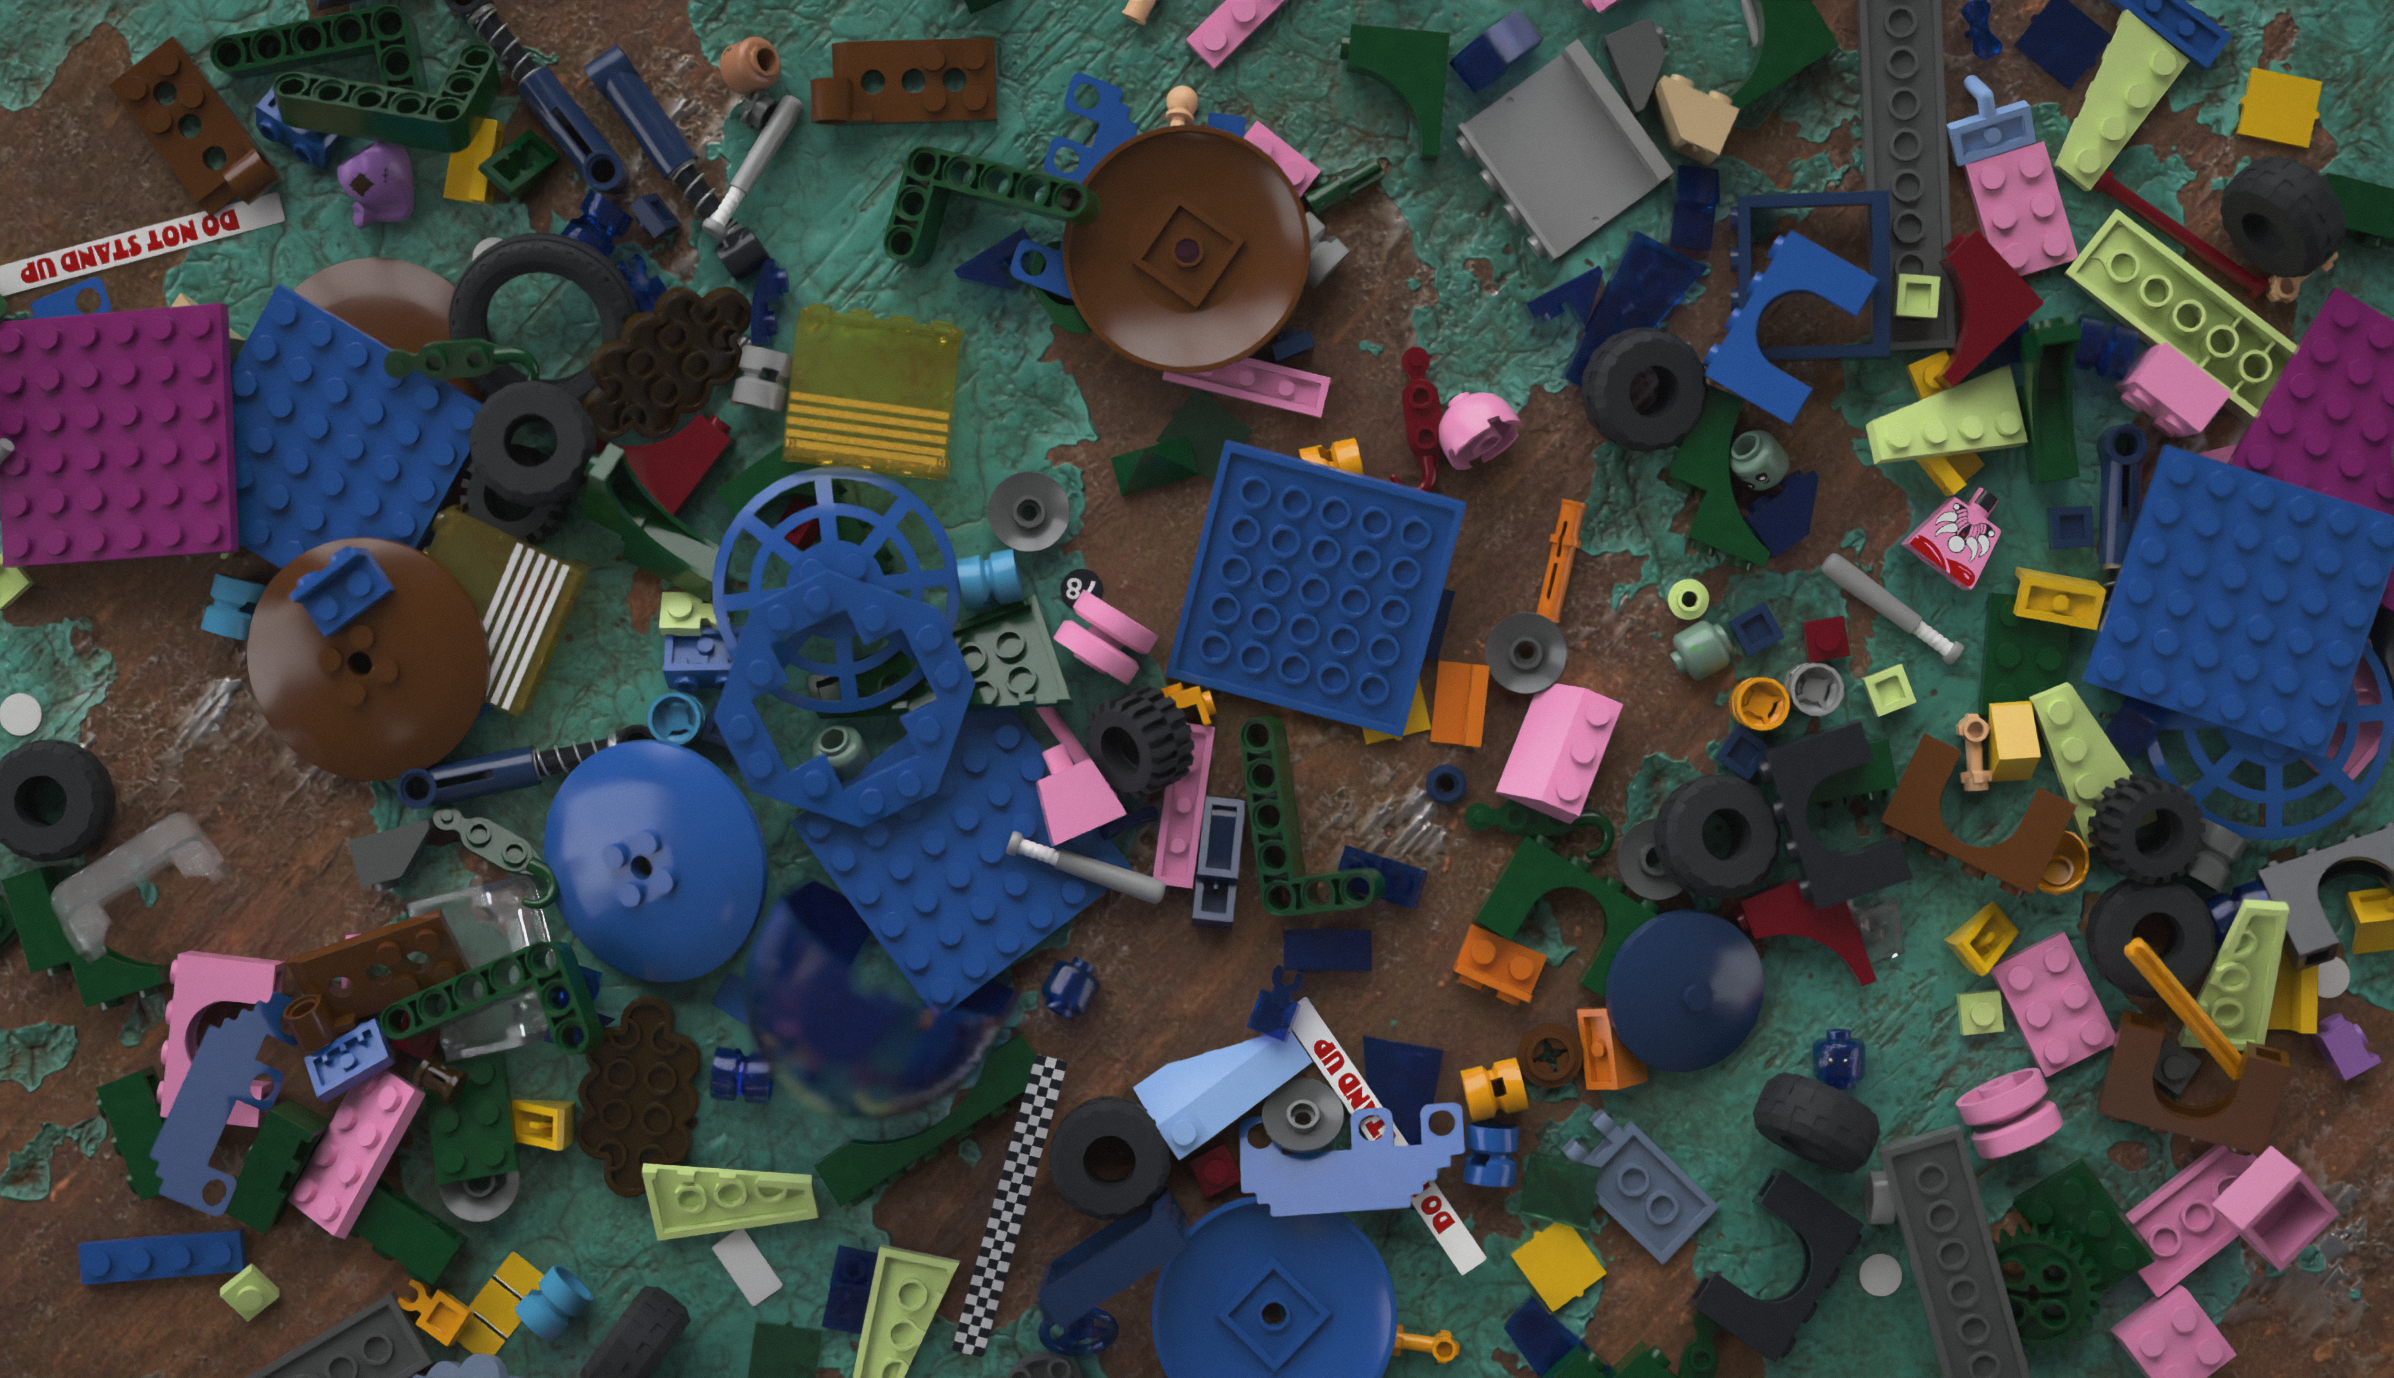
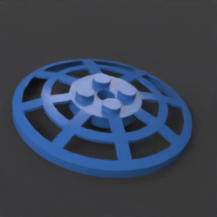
[712,466,960,713]
[2141,641,2394,840]

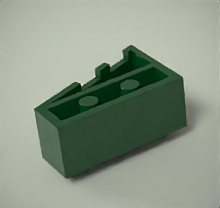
[224,1099,331,1235]

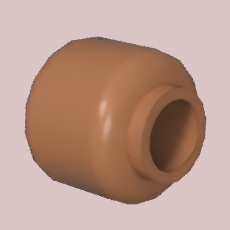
[719,37,781,95]

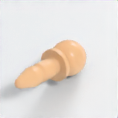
[1165,86,1199,126]

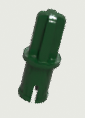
[1304,158,1385,218]

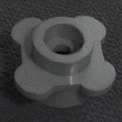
[741,89,777,130]

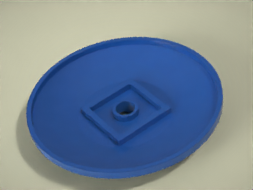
[544,740,768,982]
[1152,1195,1397,1378]

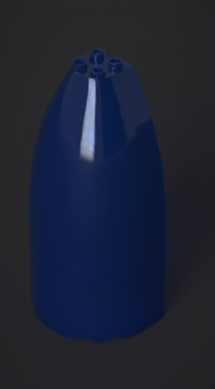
[743,876,1022,1121]

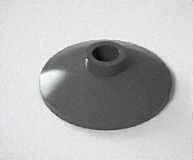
[988,471,1070,553]
[1485,612,1567,694]
[1617,818,1684,900]
[1262,1078,1344,1153]
[439,1172,521,1222]

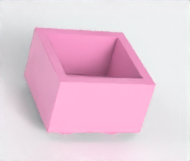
[2114,342,2232,438]
[2212,1146,2339,1272]
[2110,1283,2237,1378]

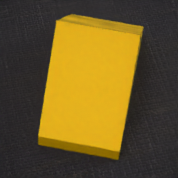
[1988,701,2041,782]
[1944,901,2019,977]
[512,1100,576,1151]

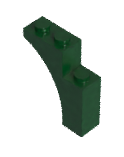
[2016,317,2081,484]
[1664,384,1771,573]
[580,443,733,603]
[1,865,171,1011]
[1541,1340,1688,1378]

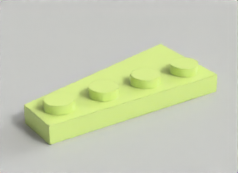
[2054,9,2190,192]
[1866,364,2028,465]
[2029,682,2157,848]
[2178,899,2289,1051]
[642,1163,819,1241]
[852,1244,960,1378]

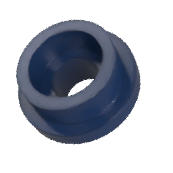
[1426,764,1467,805]

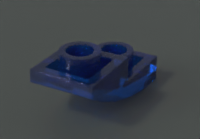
[1449,8,1544,94]
[750,258,789,347]
[1338,845,1429,910]
[1284,929,1372,973]
[821,1245,878,1335]

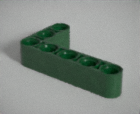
[210,4,429,93]
[272,43,501,153]
[883,145,1102,268]
[1239,715,1386,917]
[380,941,604,1056]

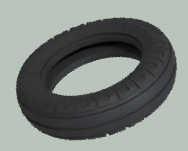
[448,233,638,404]

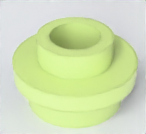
[1668,579,1709,620]

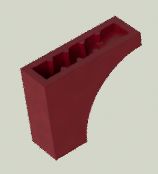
[1933,230,2044,391]
[596,414,736,519]
[1733,874,1877,986]

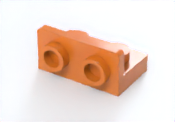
[1452,924,1547,1006]

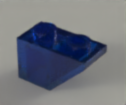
[1743,469,1819,559]

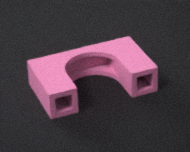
[156,951,286,1128]

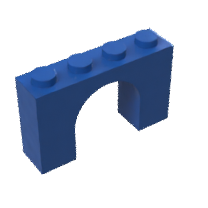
[1702,230,1879,427]

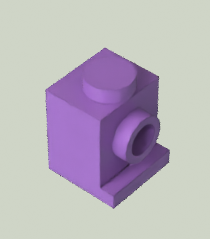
[2310,1013,2382,1081]

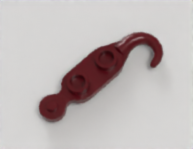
[1390,347,1442,492]

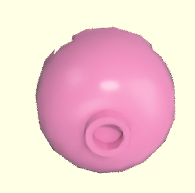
[1439,392,1523,470]

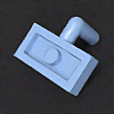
[1946,75,2036,167]

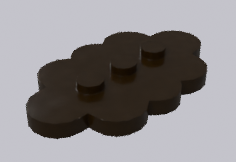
[582,286,752,440]
[576,995,703,1198]

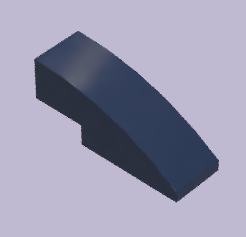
[1191,796,1246,930]

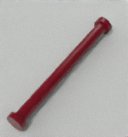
[2092,169,2269,301]

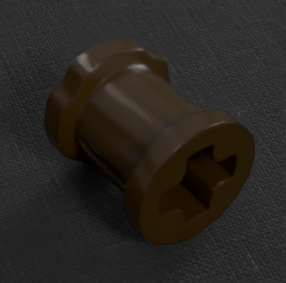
[412,1053,468,1105]

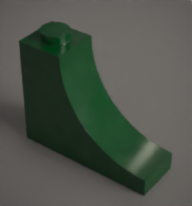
[1729,0,1839,110]
[1340,24,1450,162]

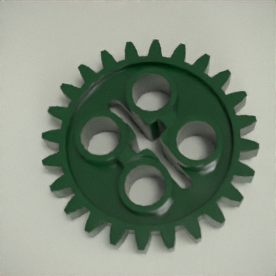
[1992,1222,2102,1355]

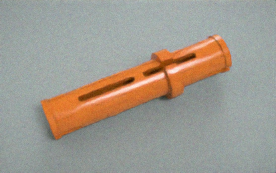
[1536,499,1588,624]

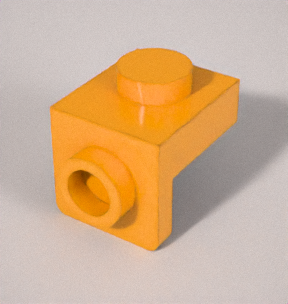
[1160,682,1217,727]

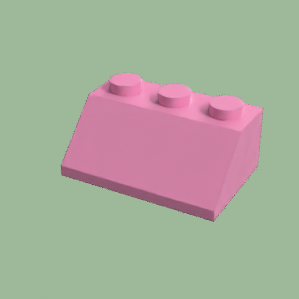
[1495,683,1623,824]

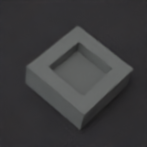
[2153,1037,2202,1095]

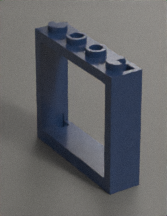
[1730,190,1890,363]
[1036,1186,1190,1330]

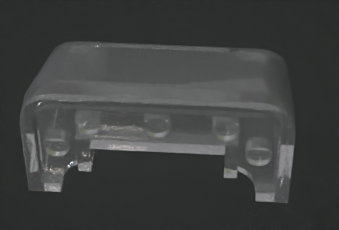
[51,812,233,964]
[407,875,567,1062]

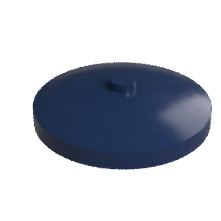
[1605,909,1764,1072]

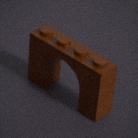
[1881,733,2077,899]
[2097,1009,2290,1156]

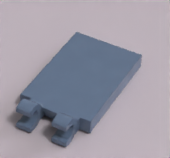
[1561,1108,1720,1265]

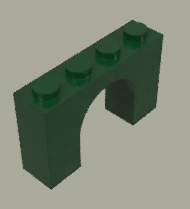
[716,437,894,576]
[1473,832,1662,998]

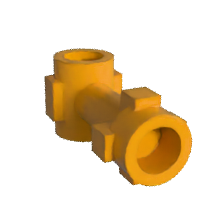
[1391,1324,1460,1364]

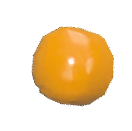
[2036,830,2090,896]

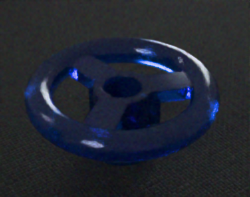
[1038,1307,1119,1356]

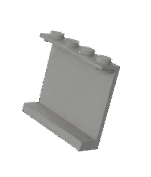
[1455,39,1674,263]

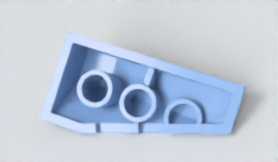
[1133,1028,1313,1160]

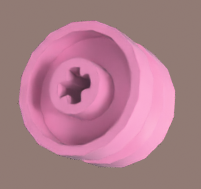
[1053,589,1159,685]
[1955,1068,2064,1159]

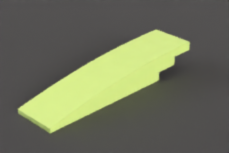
[2064,208,2297,426]

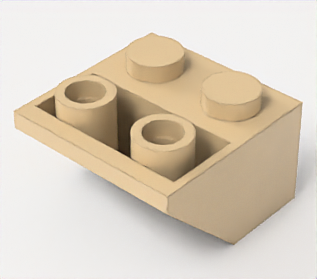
[1650,74,1740,166]

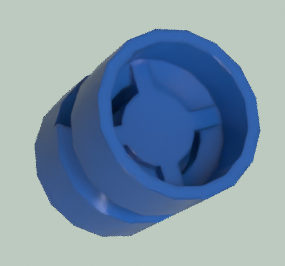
[1463,1122,1520,1187]

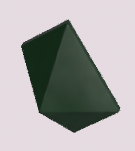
[478,129,561,204]
[1111,435,1200,497]

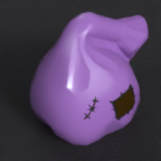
[337,141,414,230]

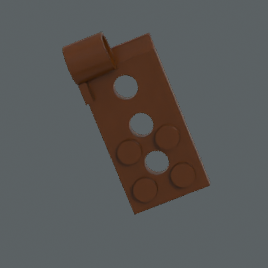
[108,36,282,217]
[810,38,997,126]
[282,908,472,1051]

